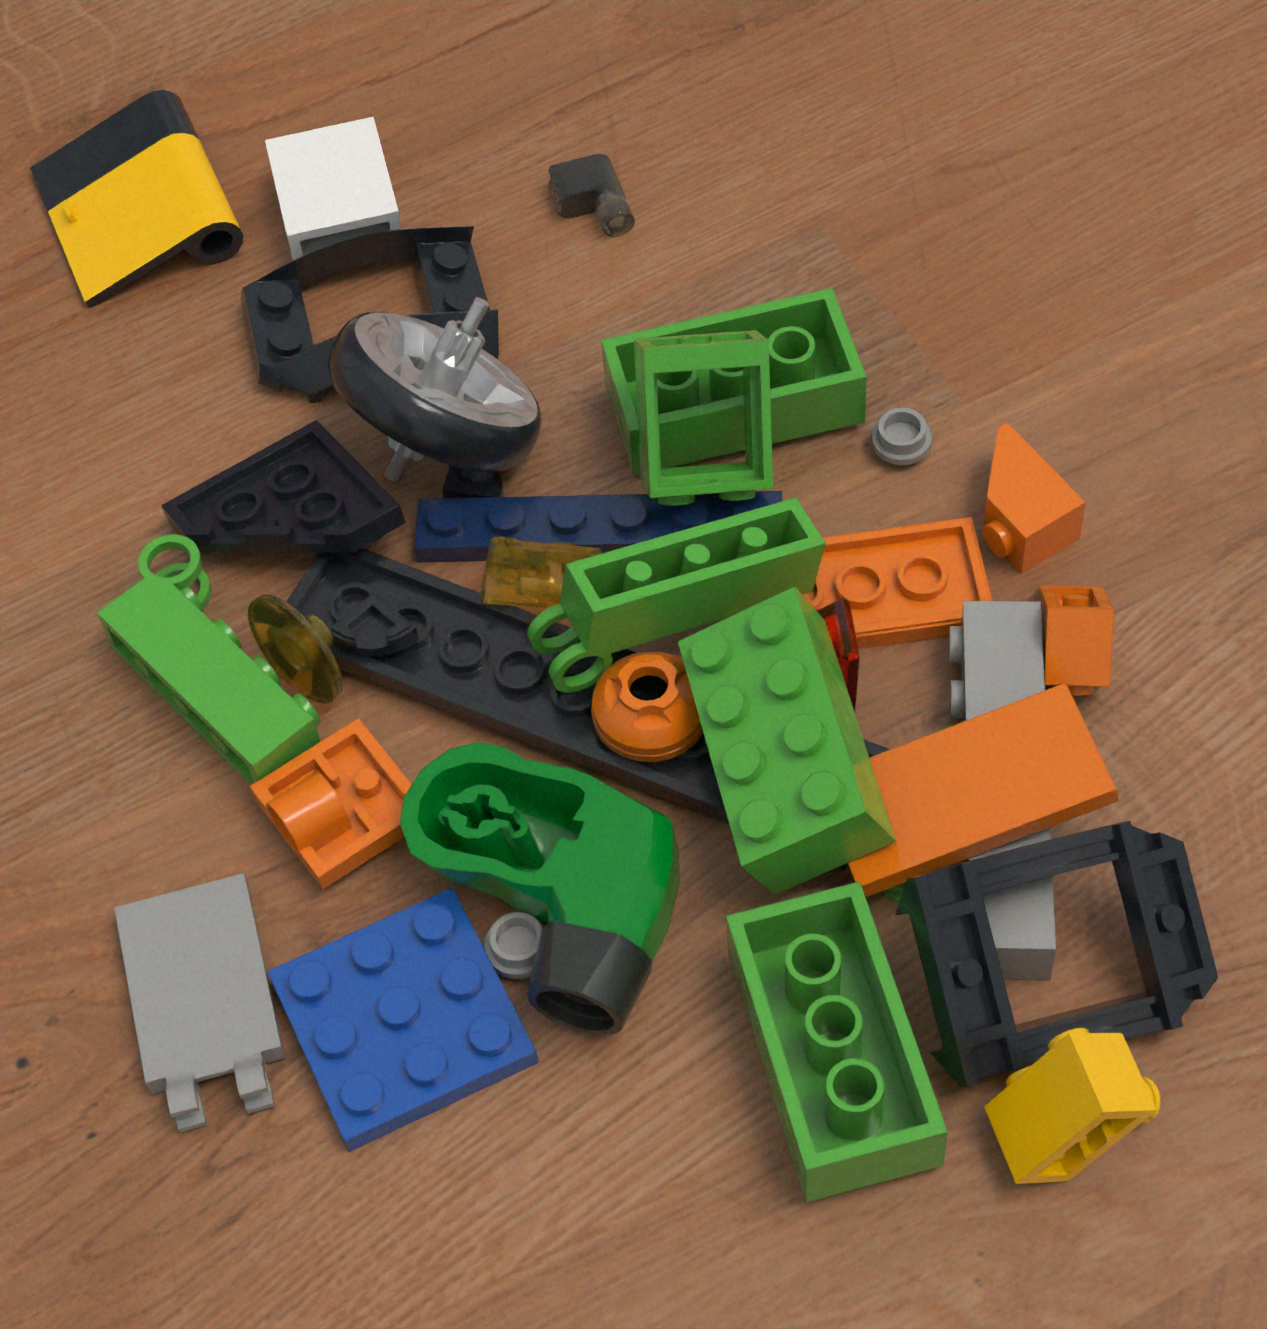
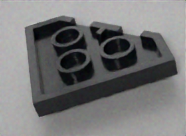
[161,420,406,553]

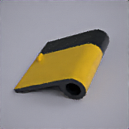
[30,90,244,308]

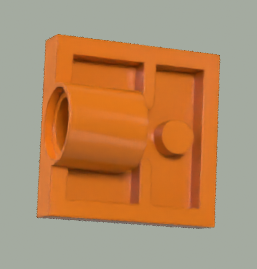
[249,718,412,890]

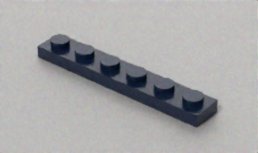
[415,491,782,563]

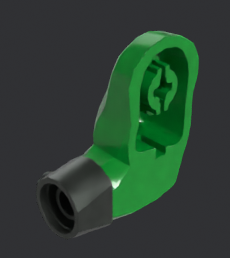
[400,742,680,1035]

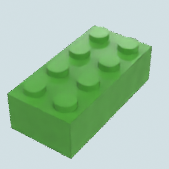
[601,288,867,476]
[678,586,896,895]
[726,881,948,1203]

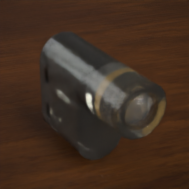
[548,154,635,237]

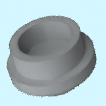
[871,407,932,465]
[484,912,546,979]

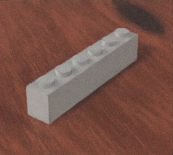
[948,601,1056,980]

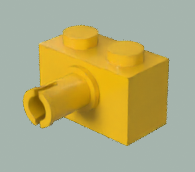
[984,1028,1160,1184]

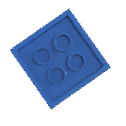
[267,887,539,1152]

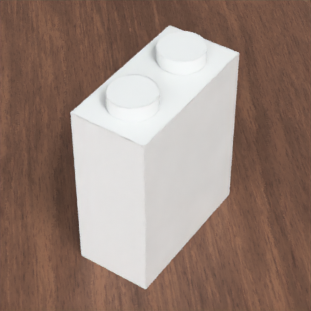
[265,117,402,261]

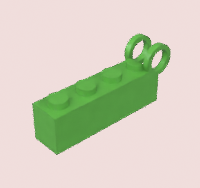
[527,498,826,693]
[97,534,321,785]

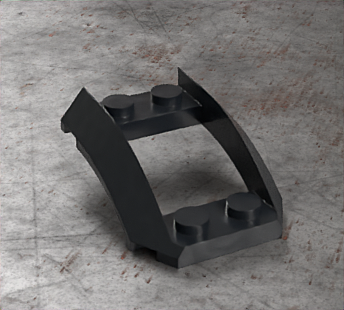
[240,226,499,403]
[895,821,1218,1087]

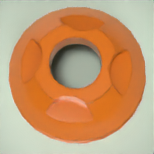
[591,652,703,762]

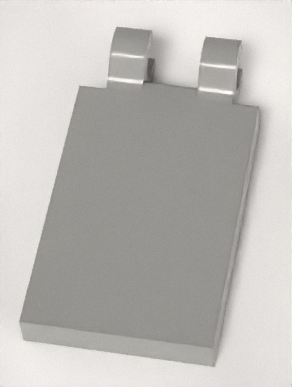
[114,873,286,1132]

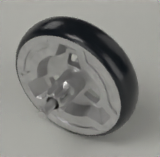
[328,297,542,482]

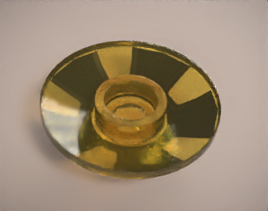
[248,594,342,704]

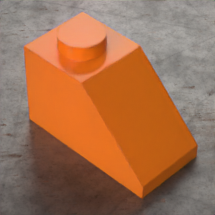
[983,422,1085,574]
[1039,584,1114,696]

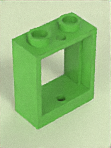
[634,330,773,506]

